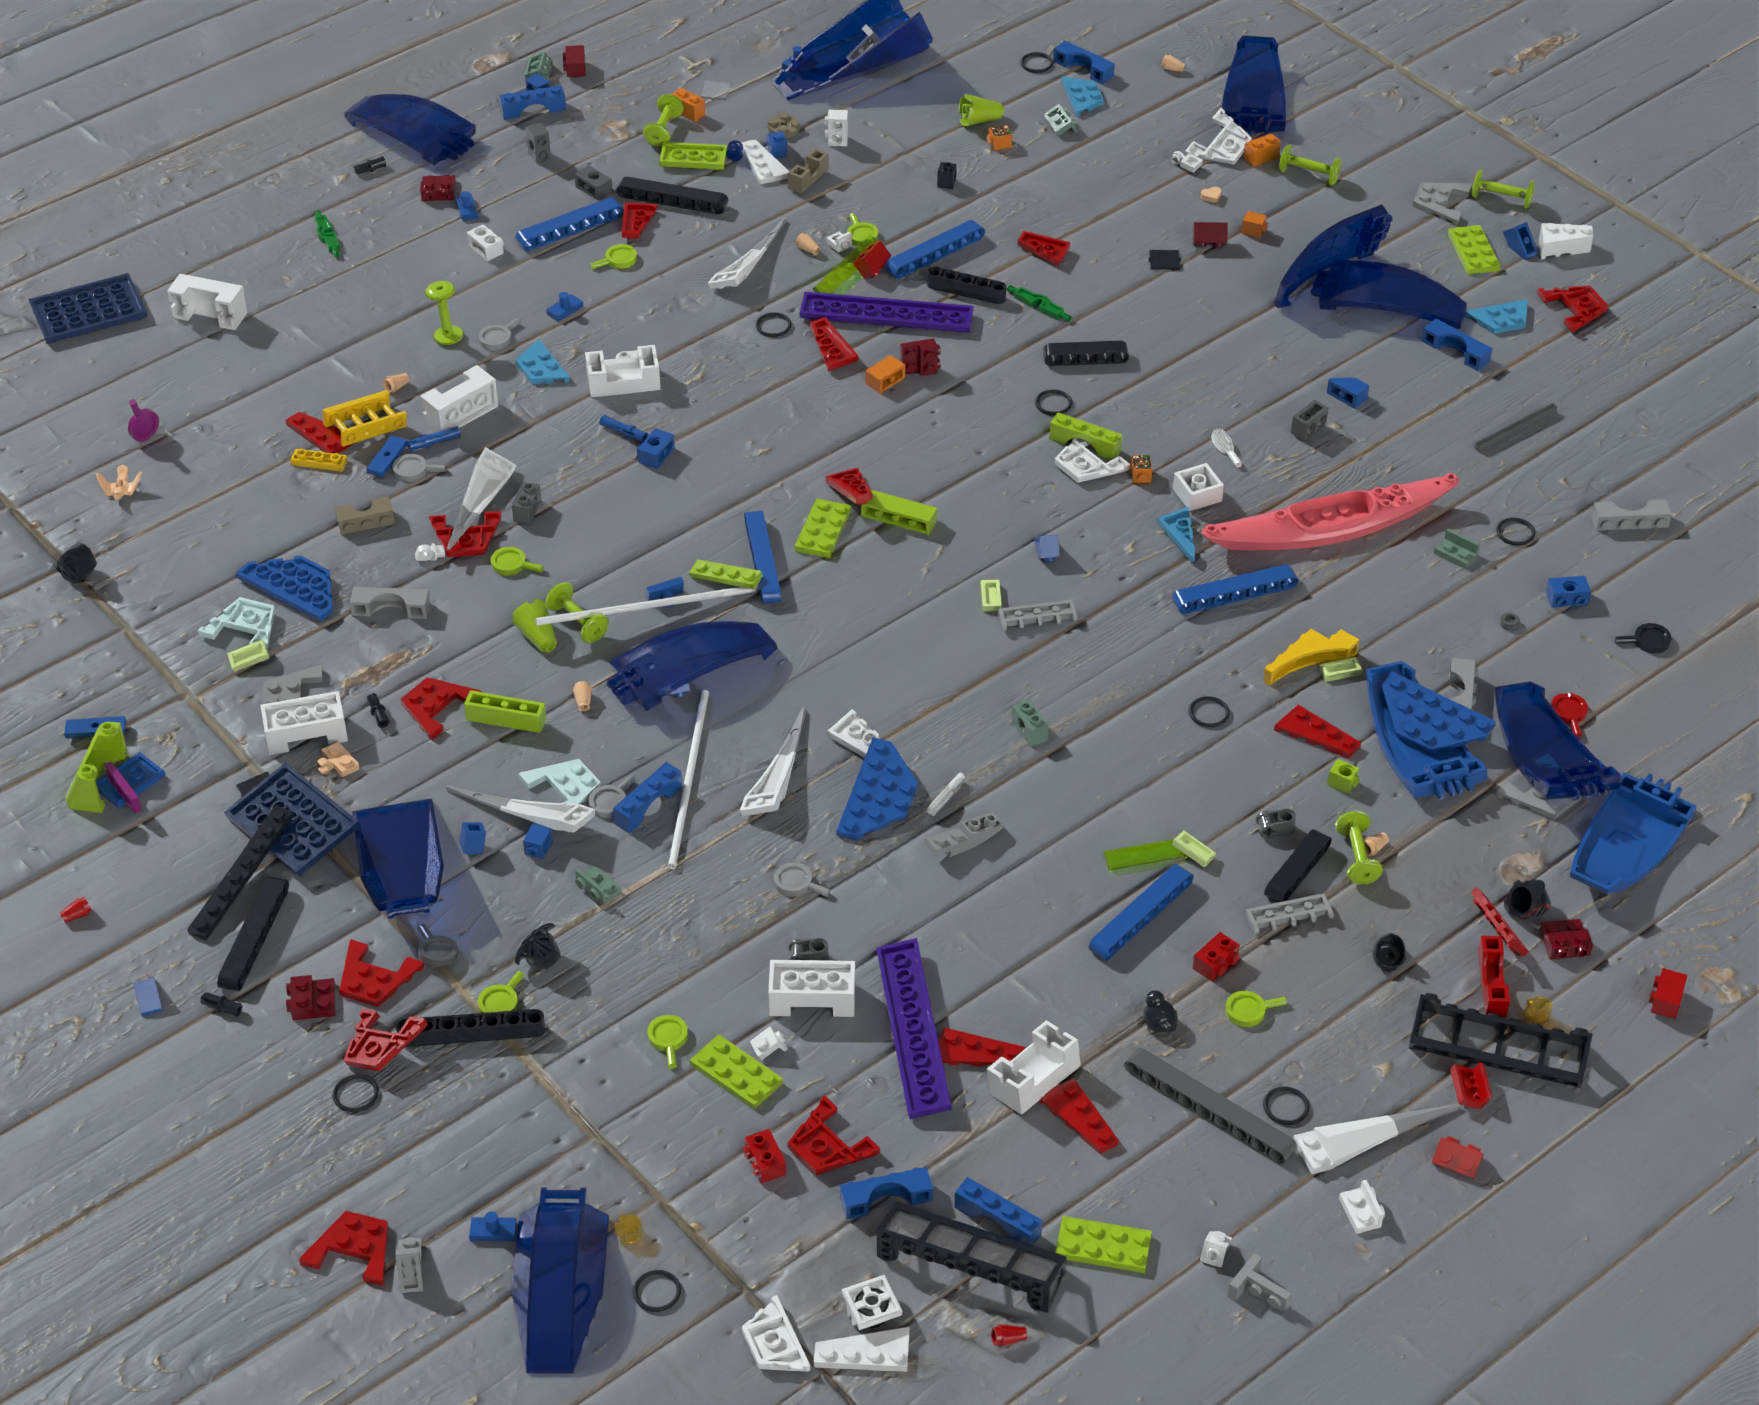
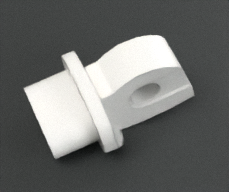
[415,543,445,561]

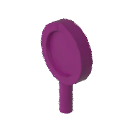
[128,399,159,442]

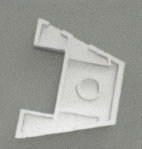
[1185,108,1252,165]
[1054,438,1130,483]

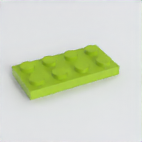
[659,142,728,170]
[1447,225,1501,274]
[794,498,851,558]
[690,1034,783,1110]
[1055,1216,1152,1273]

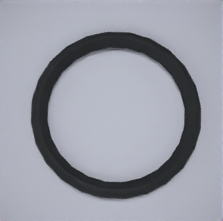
[1021,52,1053,73]
[755,312,792,337]
[1035,389,1072,415]
[1496,518,1536,545]
[1189,696,1230,727]
[332,1074,379,1112]
[1263,1086,1309,1125]
[633,1270,681,1312]

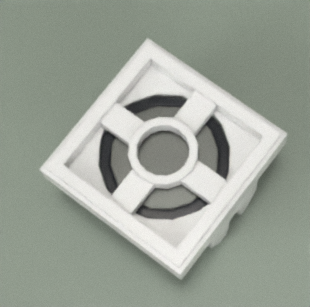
[842,1275,902,1330]

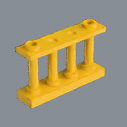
[323,390,407,446]

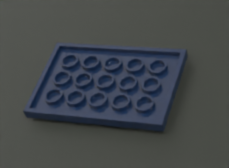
[28,273,148,344]
[224,762,361,877]

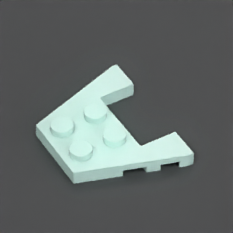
[198,597,275,649]
[519,759,601,804]

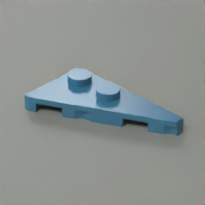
[1157,507,1195,562]

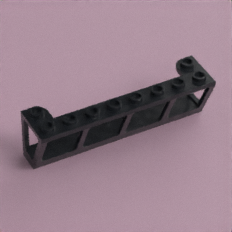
[1409,993,1593,1088]

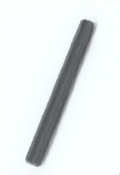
[1475,403,1557,452]

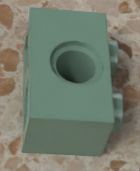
[1012,699,1049,747]

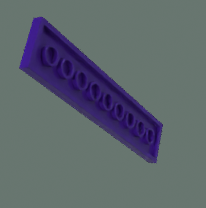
[799,292,974,333]
[876,938,952,1119]

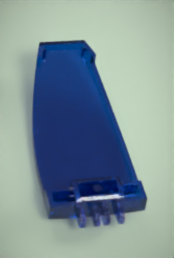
[1221,35,1286,134]
[344,94,476,166]
[1274,204,1393,308]
[1310,259,1467,330]
[606,621,778,711]
[1495,681,1622,801]

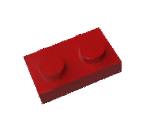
[1450,1062,1492,1110]
[1432,1136,1484,1179]

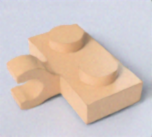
[317,742,359,778]

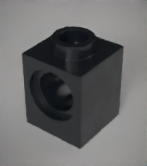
[937,162,957,189]

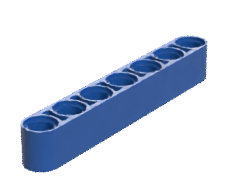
[515,197,624,251]
[885,220,985,279]
[744,510,781,604]
[1172,565,1299,614]
[1088,864,1194,961]

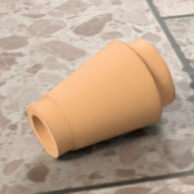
[1161,55,1185,73]
[795,233,821,255]
[383,373,410,393]
[573,681,592,711]
[1363,832,1389,856]

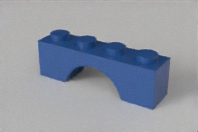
[1053,41,1115,85]
[499,85,566,120]
[1421,319,1493,371]
[613,762,682,833]
[840,1167,933,1220]
[954,1177,1042,1246]

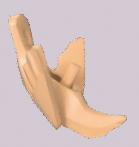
[96,465,142,501]

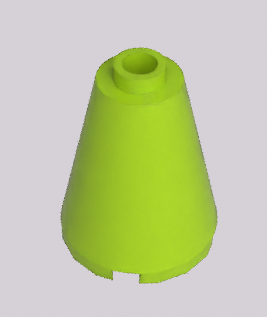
[959,94,1005,127]
[511,599,557,653]

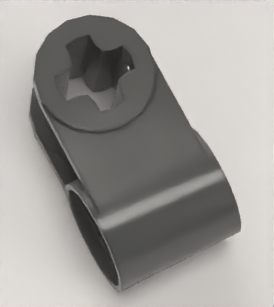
[1255,809,1296,838]
[788,938,829,961]

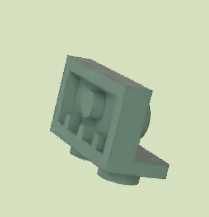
[524,51,553,80]
[1043,104,1077,136]
[1434,529,1480,569]
[575,865,622,906]

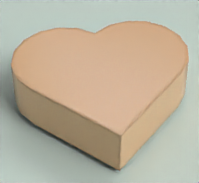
[1201,187,1221,203]

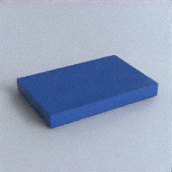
[96,752,166,808]

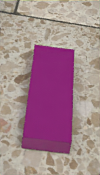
[104,761,141,813]

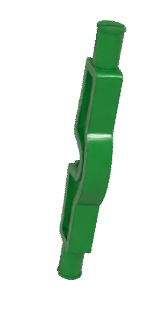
[314,209,341,258]
[1007,285,1072,322]

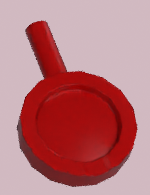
[1550,693,1588,739]

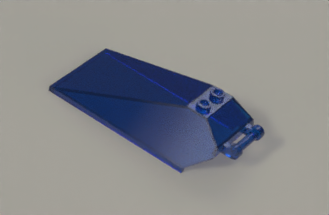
[352,798,444,920]

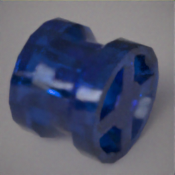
[726,140,744,161]

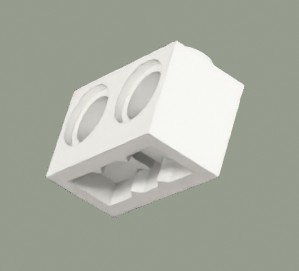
[825,110,848,146]
[467,225,504,261]

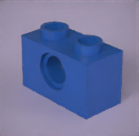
[637,428,675,469]
[1546,576,1591,607]

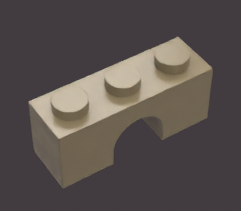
[788,148,829,194]
[334,496,395,535]

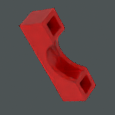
[1478,935,1510,1018]

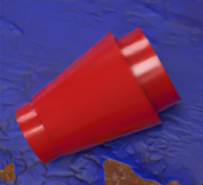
[60,897,92,923]
[991,1324,1027,1348]

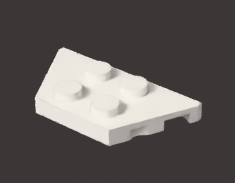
[742,1295,810,1372]

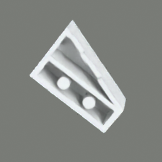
[1539,223,1593,260]

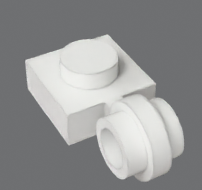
[1171,151,1203,173]

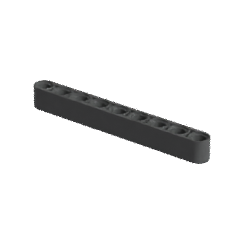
[1124,1048,1298,1164]

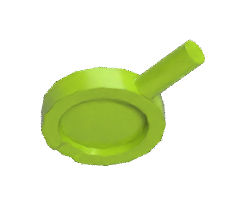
[847,213,879,247]
[590,244,637,270]
[490,546,544,576]
[478,971,524,1013]
[1225,991,1287,1027]
[647,1015,688,1069]

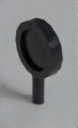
[1615,623,1672,654]

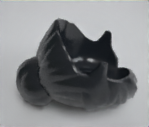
[1372,933,1406,972]
[1143,990,1178,1033]

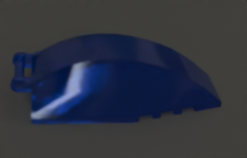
[511,1187,609,1373]

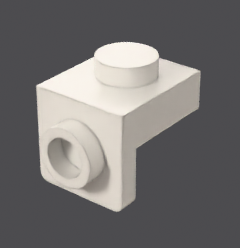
[826,231,852,253]
[750,1027,788,1060]
[1200,1231,1232,1267]

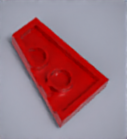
[622,202,658,239]
[1018,231,1071,267]

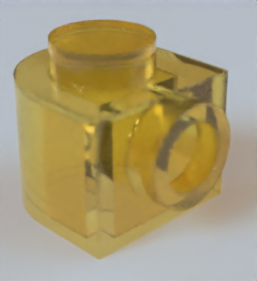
[1524,997,1553,1024]
[615,1214,643,1244]

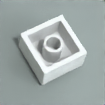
[1173,463,1224,511]

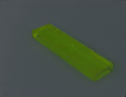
[1103,839,1187,871]

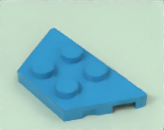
[1061,77,1104,117]
[1465,299,1528,334]
[515,340,570,384]

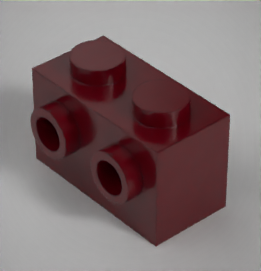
[563,45,586,78]
[1192,222,1228,248]

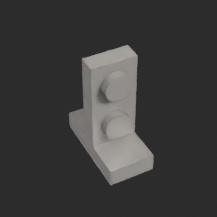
[846,24,890,69]
[395,1237,424,1293]
[1228,1253,1291,1312]

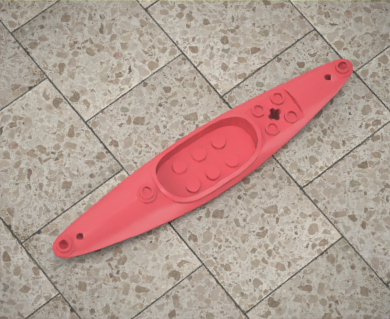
[1202,473,1459,550]

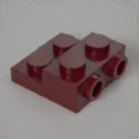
[420,175,456,201]
[900,338,941,376]
[1539,919,1593,960]
[286,975,336,1021]

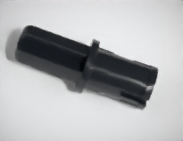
[353,156,386,174]
[367,693,390,728]
[200,992,243,1017]

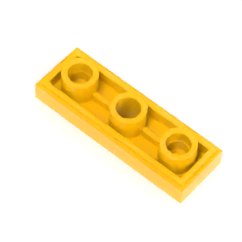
[290,449,348,472]

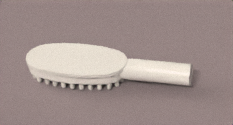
[1211,428,1242,468]
[925,773,965,816]

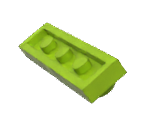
[689,559,763,589]

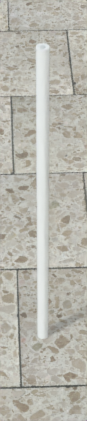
[536,587,755,626]
[668,690,709,869]

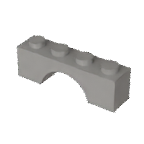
[1591,499,1672,531]
[350,587,430,619]
[1448,658,1478,711]

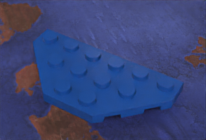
[236,556,333,622]
[1382,671,1496,753]
[836,737,918,840]

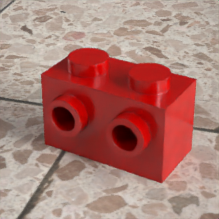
[853,240,892,279]
[1192,932,1240,982]
[1649,968,1688,1019]
[742,1129,786,1183]

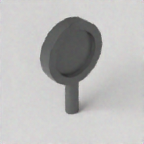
[418,924,458,967]

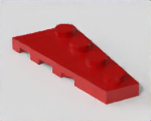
[810,317,858,371]
[286,412,355,454]
[825,467,873,505]
[1274,704,1361,758]
[1471,887,1529,957]
[938,1027,1026,1067]
[1038,1079,1119,1154]

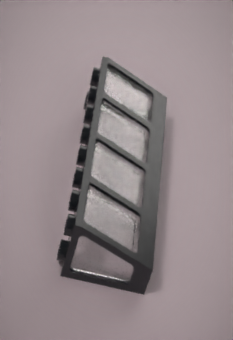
[877,1201,1067,1313]

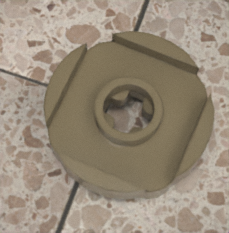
[768,112,800,138]

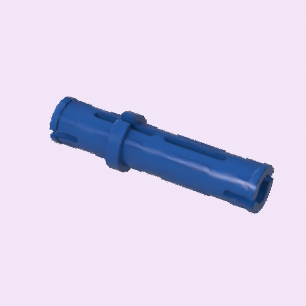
[599,415,648,443]
[407,426,461,452]

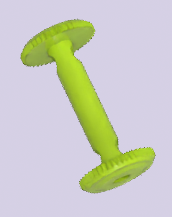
[643,94,684,147]
[1279,144,1342,186]
[1472,169,1535,209]
[425,281,463,345]
[546,582,609,643]
[1335,811,1383,885]

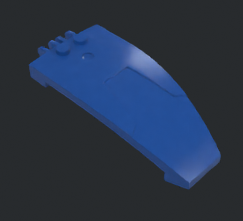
[1366,661,1488,799]
[1570,772,1697,895]

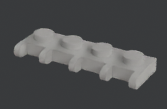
[998,600,1078,631]
[1245,893,1334,934]

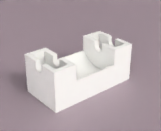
[167,274,247,330]
[585,345,661,398]
[420,365,498,432]
[260,691,348,755]
[768,960,855,1017]
[987,1020,1081,1115]

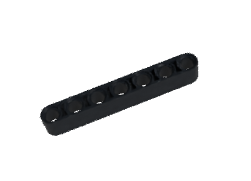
[616,177,729,214]
[217,876,289,991]
[396,1009,546,1047]

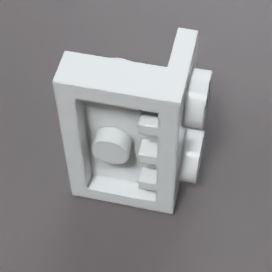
[1339,1180,1385,1234]

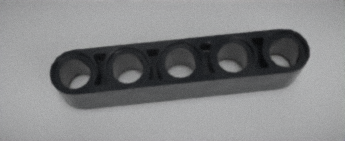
[927,266,1006,304]
[1043,340,1129,366]
[1264,829,1332,902]

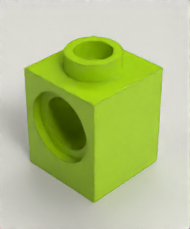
[1327,759,1360,794]

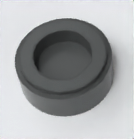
[1500,613,1520,631]

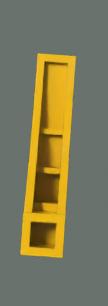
[1264,629,1360,686]

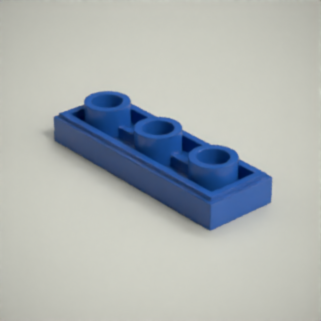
[366,435,407,477]
[64,716,127,739]

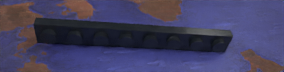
[187,805,294,941]

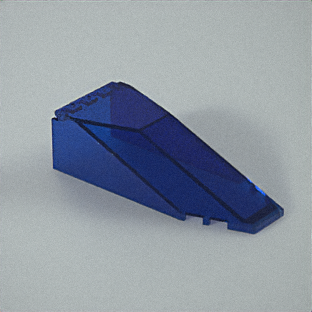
[771,0,933,101]

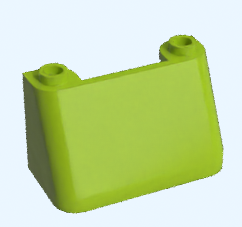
[65,722,129,813]

